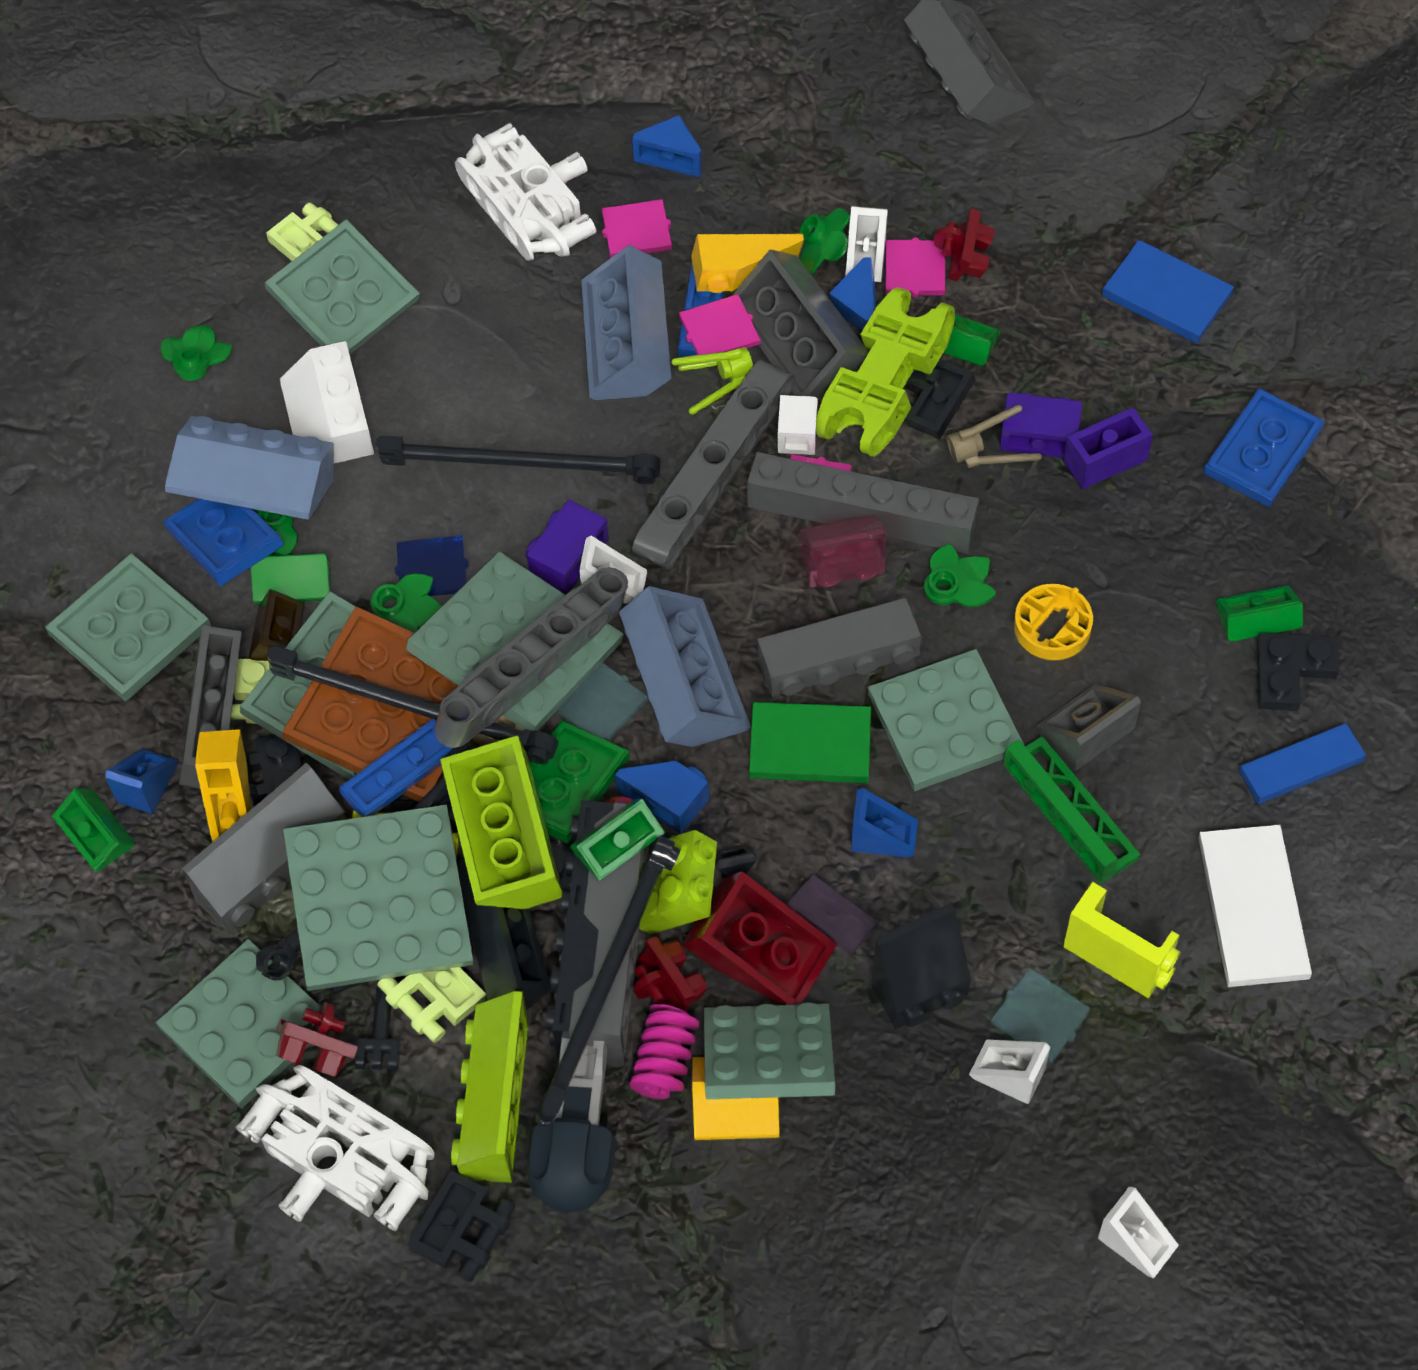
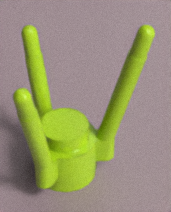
[672,347,753,414]

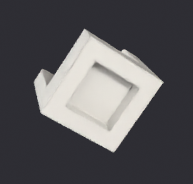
[778,395,817,455]

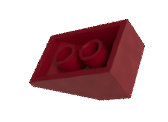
[682,871,837,1005]

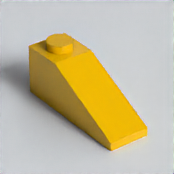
[691,234,804,293]
[195,729,251,842]

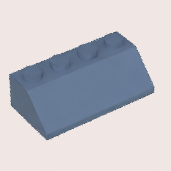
[581,245,671,400]
[165,416,334,520]
[619,586,751,747]

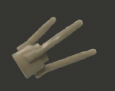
[946,405,1042,468]

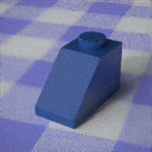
[615,761,709,834]

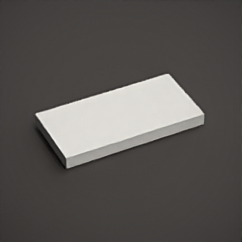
[1198,825,1312,987]

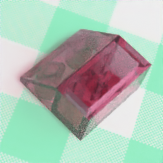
[800,515,887,588]

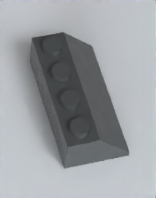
[904,0,1035,123]
[732,249,869,399]
[182,763,347,934]

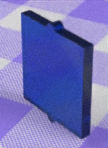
[395,535,469,596]

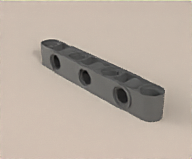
[632,359,795,569]
[434,567,628,748]

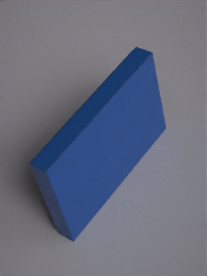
[1102,240,1234,344]
[1203,388,1325,508]
[162,498,283,586]

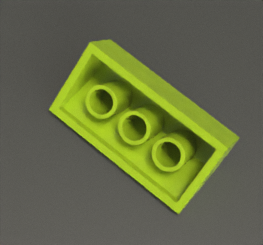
[440,735,563,909]
[451,991,529,1183]

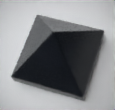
[715,845,757,877]

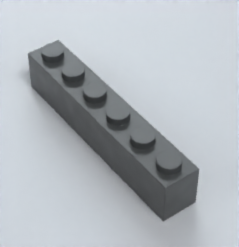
[747,452,979,554]

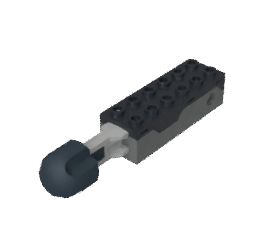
[526,797,650,1213]

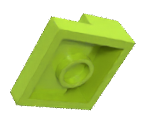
[639,830,717,935]

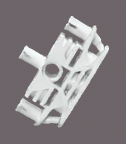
[455,123,596,261]
[236,1065,435,1231]

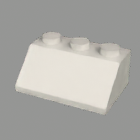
[280,341,374,464]

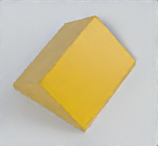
[692,1057,779,1140]

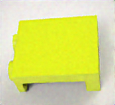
[1063,882,1181,999]

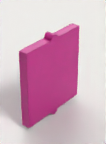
[602,199,672,258]
[885,237,945,298]
[679,294,761,355]

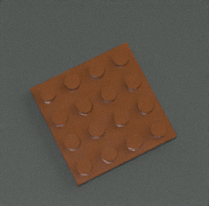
[282,607,458,802]

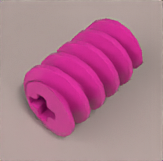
[630,1004,700,1100]

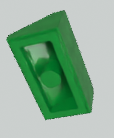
[933,308,1001,366]
[251,553,331,604]
[1215,585,1303,642]
[52,787,135,872]
[570,799,665,881]

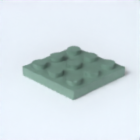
[265,219,420,355]
[45,553,211,702]
[868,649,1024,791]
[156,939,321,1109]
[704,1003,835,1100]

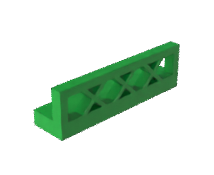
[1003,736,1140,885]

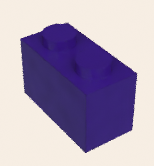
[1000,393,1082,458]
[1064,407,1153,489]
[526,499,609,594]

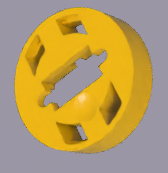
[1014,584,1093,660]

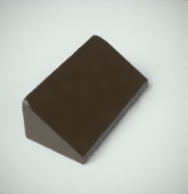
[248,589,305,661]

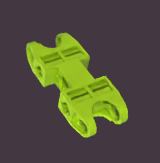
[816,287,955,456]

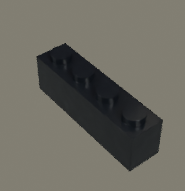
[457,856,551,1011]

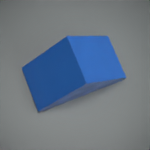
[632,115,702,178]
[830,257,876,332]
[105,749,178,814]
[851,788,918,858]

